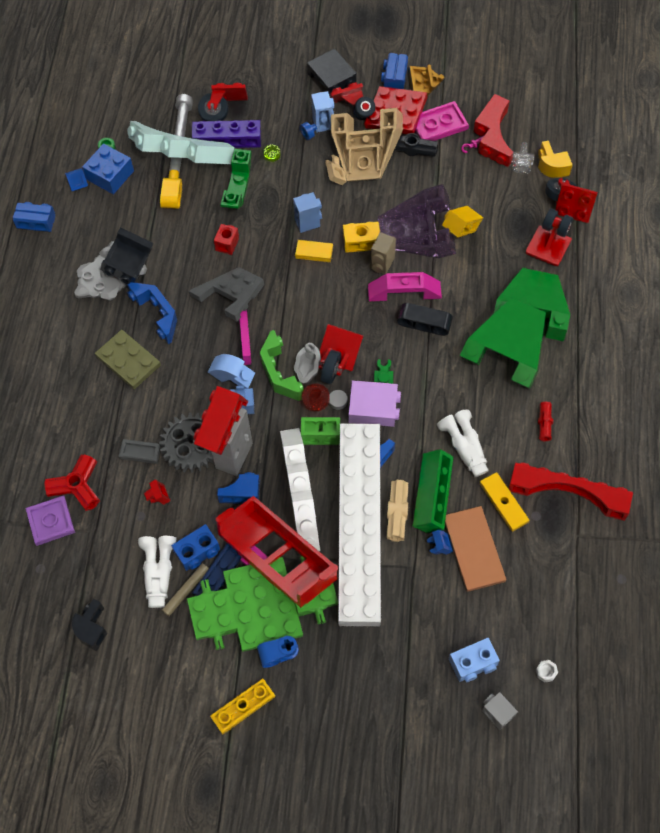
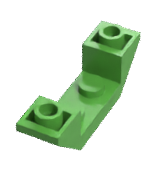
[260,330,304,401]

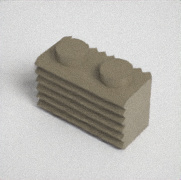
[371,233,396,274]

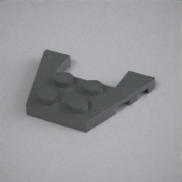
[189,267,265,321]

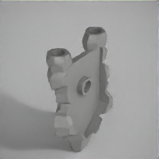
[74,241,147,301]

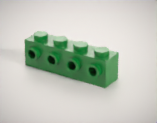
[413,449,453,533]

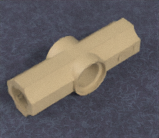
[387,480,408,542]

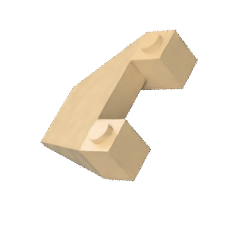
[331,108,403,182]

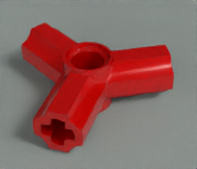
[45,454,100,511]

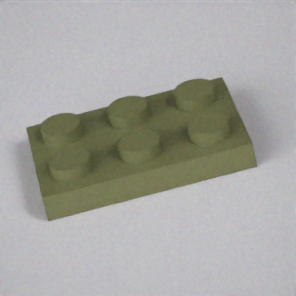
[95,330,161,390]

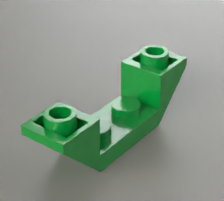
[221,149,252,209]

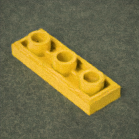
[480,472,530,532]
[210,678,275,735]

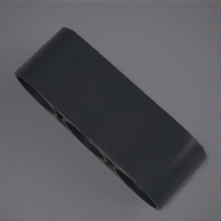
[397,303,453,336]

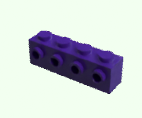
[192,120,261,148]

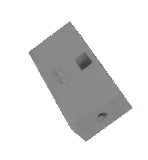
[212,408,253,476]

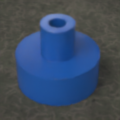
[300,122,317,140]

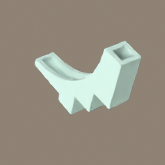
[128,121,234,164]

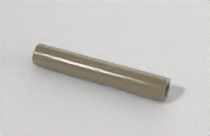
[162,563,209,616]

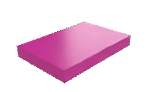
[415,101,469,141]

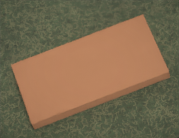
[445,506,506,592]

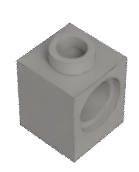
[482,692,518,730]

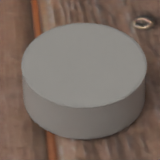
[329,390,347,410]

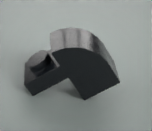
[72,599,108,651]

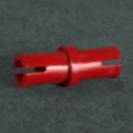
[538,401,553,441]

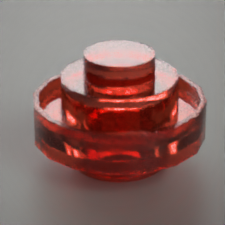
[302,384,330,411]

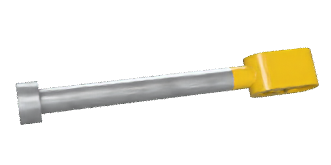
[160,94,193,209]

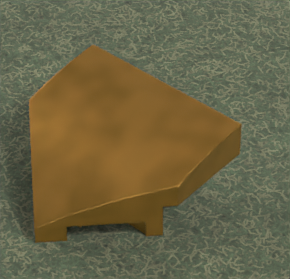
[408,65,445,96]

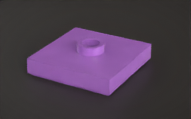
[26,496,75,546]

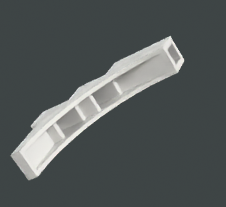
[280,428,320,551]

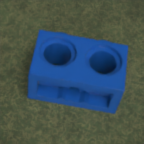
[171,524,220,571]

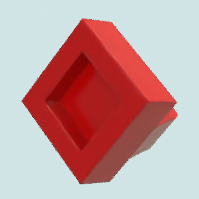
[144,480,170,505]

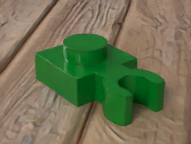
[374,359,393,384]

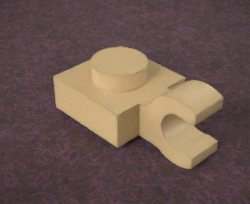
[325,155,347,185]

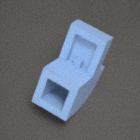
[208,354,255,389]

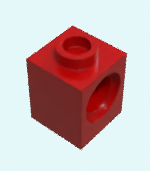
[214,224,239,255]

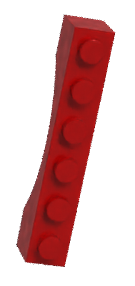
[509,462,633,521]

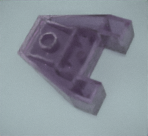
[378,184,456,258]

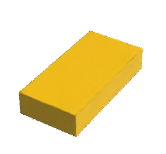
[295,240,333,262]

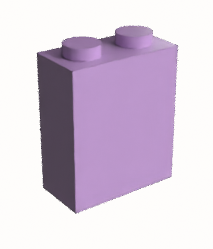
[349,381,401,427]

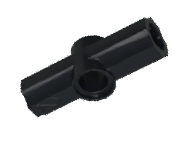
[394,133,439,157]

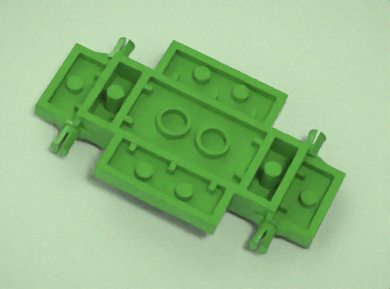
[187,556,338,652]

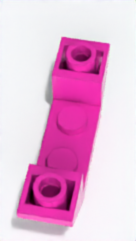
[368,272,442,301]

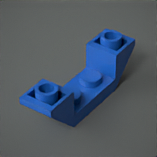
[127,282,177,344]

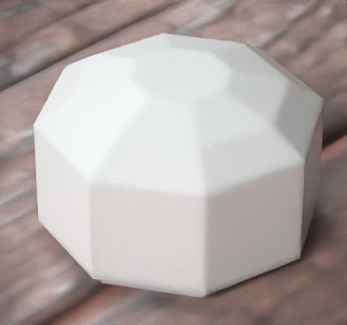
[536,660,558,682]

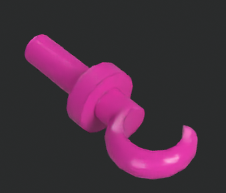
[461,136,484,153]

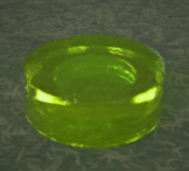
[263,144,281,162]

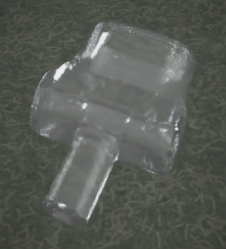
[511,142,535,173]

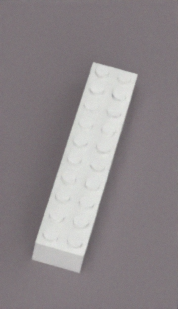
[339,424,381,626]

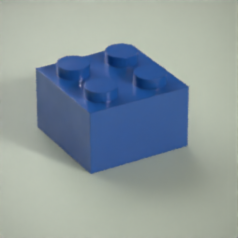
[82,143,134,195]

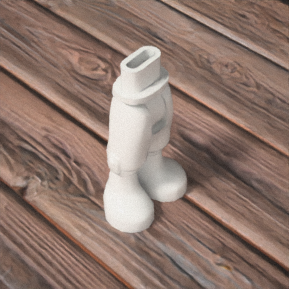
[437,410,489,477]
[138,536,176,608]

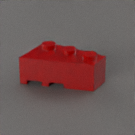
[194,386,249,455]

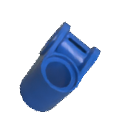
[257,636,299,668]

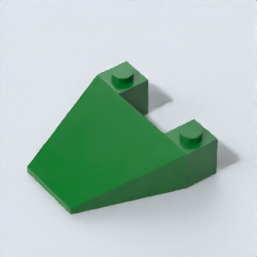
[494,268,570,341]
[460,297,546,389]

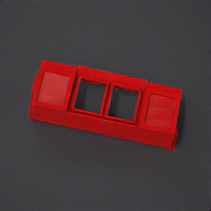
[216,496,338,608]

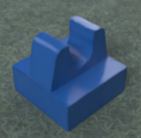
[65,168,88,191]
[427,530,453,554]

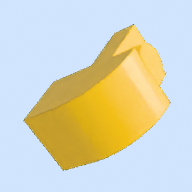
[538,141,572,178]

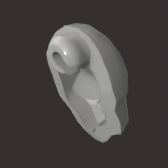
[294,342,321,384]

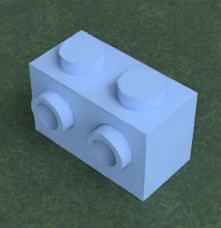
[311,91,334,132]
[449,638,500,682]

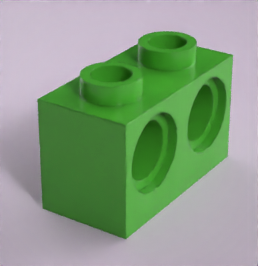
[301,417,340,445]

